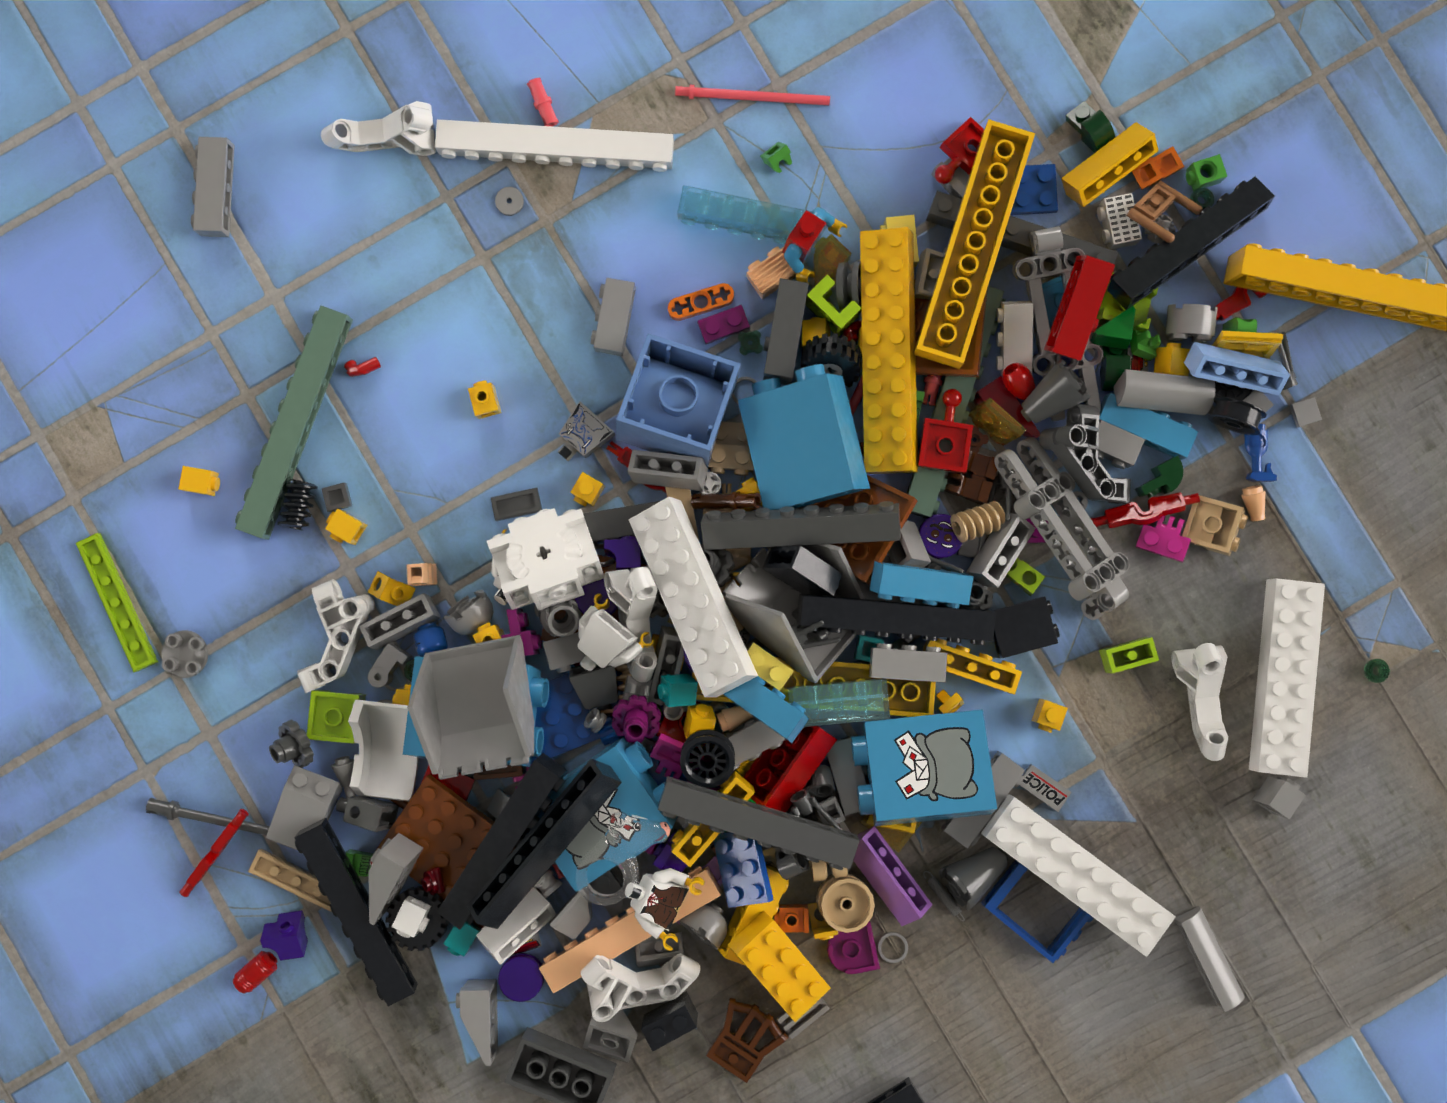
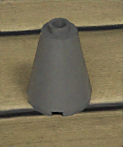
[1020,359,1091,423]
[939,847,1008,911]

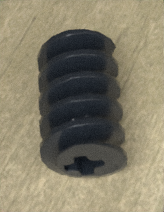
[277,479,318,531]

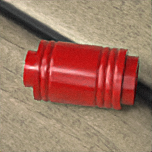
[233,951,277,994]

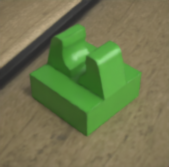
[760,142,792,173]
[1130,330,1161,361]

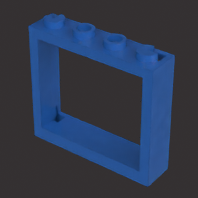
[981,860,1094,963]

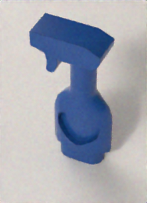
[1244,424,1277,482]

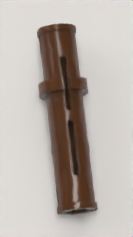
[691,491,761,510]

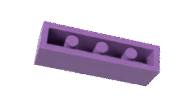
[853,826,933,926]

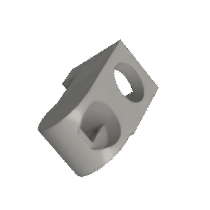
[368,643,413,687]
[817,795,845,826]

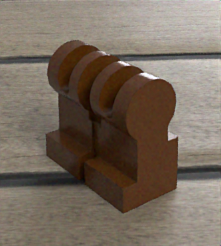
[944,451,997,505]

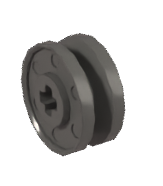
[836,261,861,312]

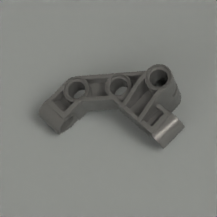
[1039,404,1131,504]
[762,765,835,880]

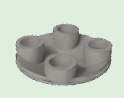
[161,630,208,678]

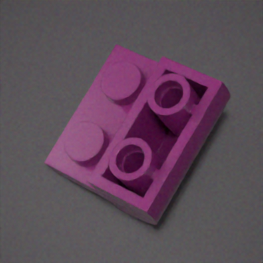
[501,608,543,656]

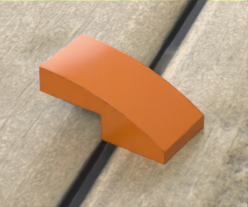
[1131,146,1184,190]

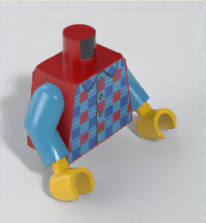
[782,207,847,283]

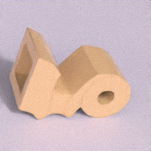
[406,563,437,587]

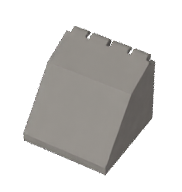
[722,544,865,683]
[407,635,534,780]

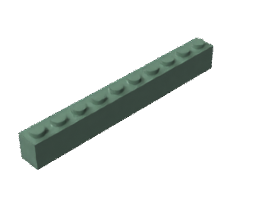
[906,286,1006,519]
[235,305,353,540]

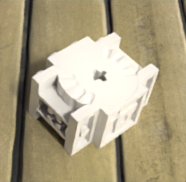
[487,508,604,611]

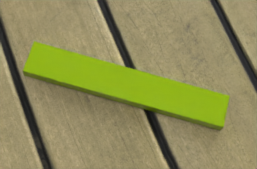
[76,533,158,672]

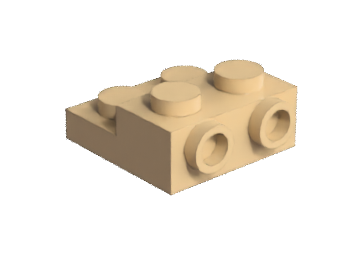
[708,422,754,476]
[1182,495,1248,556]

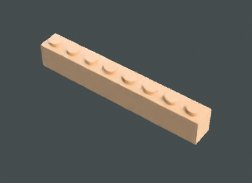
[539,866,723,994]

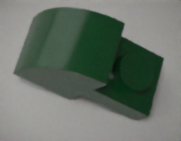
[1066,101,1115,153]
[1100,346,1131,391]
[1135,456,1184,498]

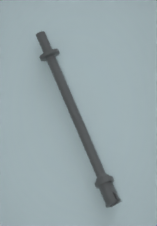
[146,798,270,836]

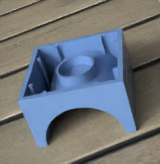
[616,334,740,469]

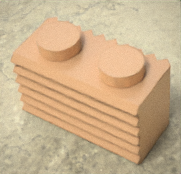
[746,246,797,300]

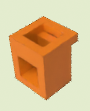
[774,904,809,933]

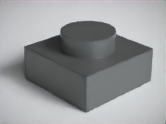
[322,482,353,512]

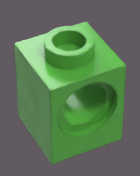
[1186,154,1227,192]

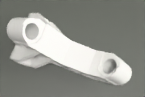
[321,101,436,156]
[604,566,658,682]
[297,579,375,693]
[1171,643,1228,761]
[581,953,700,1022]

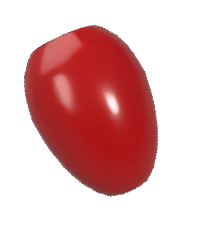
[1002,363,1035,400]

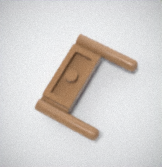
[1126,180,1203,243]

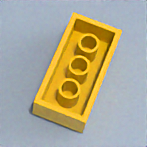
[727,911,831,1022]

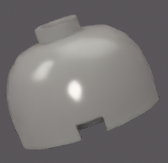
[444,590,494,635]
[679,903,728,950]

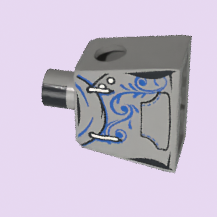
[558,402,616,461]

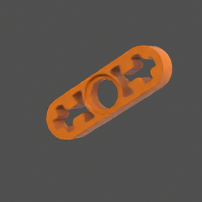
[668,283,734,321]

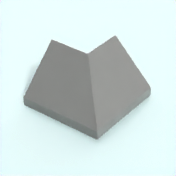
[550,884,593,940]
[583,1009,638,1063]

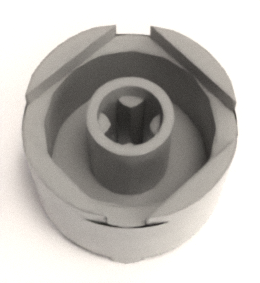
[1165,304,1218,343]

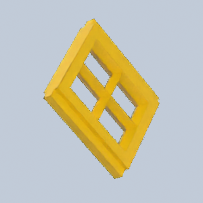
[1212,331,1283,359]

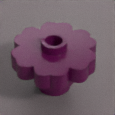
[612,695,661,743]

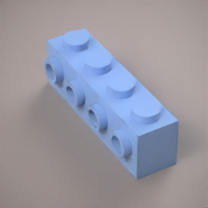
[1184,342,1290,395]

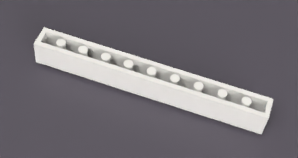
[435,119,674,172]

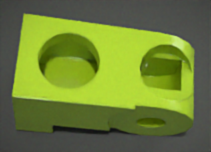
[1005,558,1045,596]

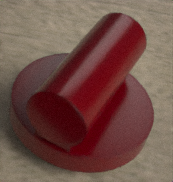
[421,867,445,895]

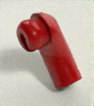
[842,319,862,342]
[344,357,381,377]

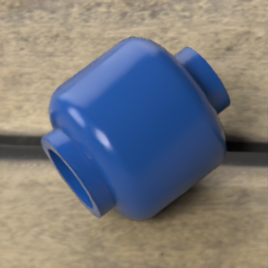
[414,623,448,657]

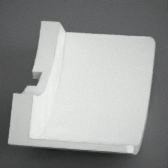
[348,700,418,802]

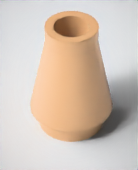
[1241,485,1266,522]
[716,706,754,732]

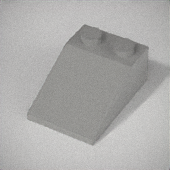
[266,765,343,850]
[368,833,423,926]
[456,979,498,1066]

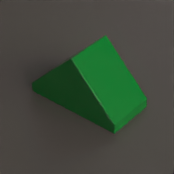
[1090,306,1136,350]

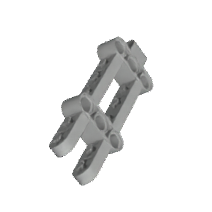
[1012,226,1103,422]
[994,437,1130,620]

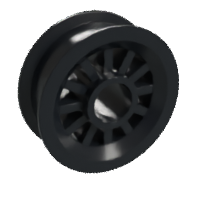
[1208,397,1267,435]
[680,730,735,788]

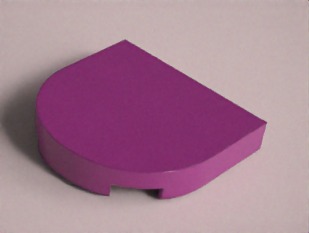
[827,921,880,974]

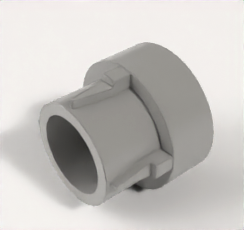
[538,599,582,637]

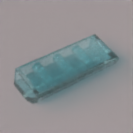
[787,678,890,727]

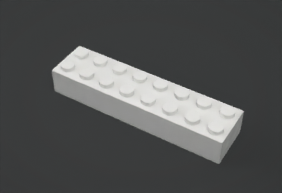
[628,497,758,698]
[1249,578,1325,778]
[981,794,1176,957]

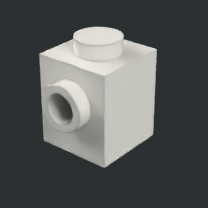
[392,896,431,938]

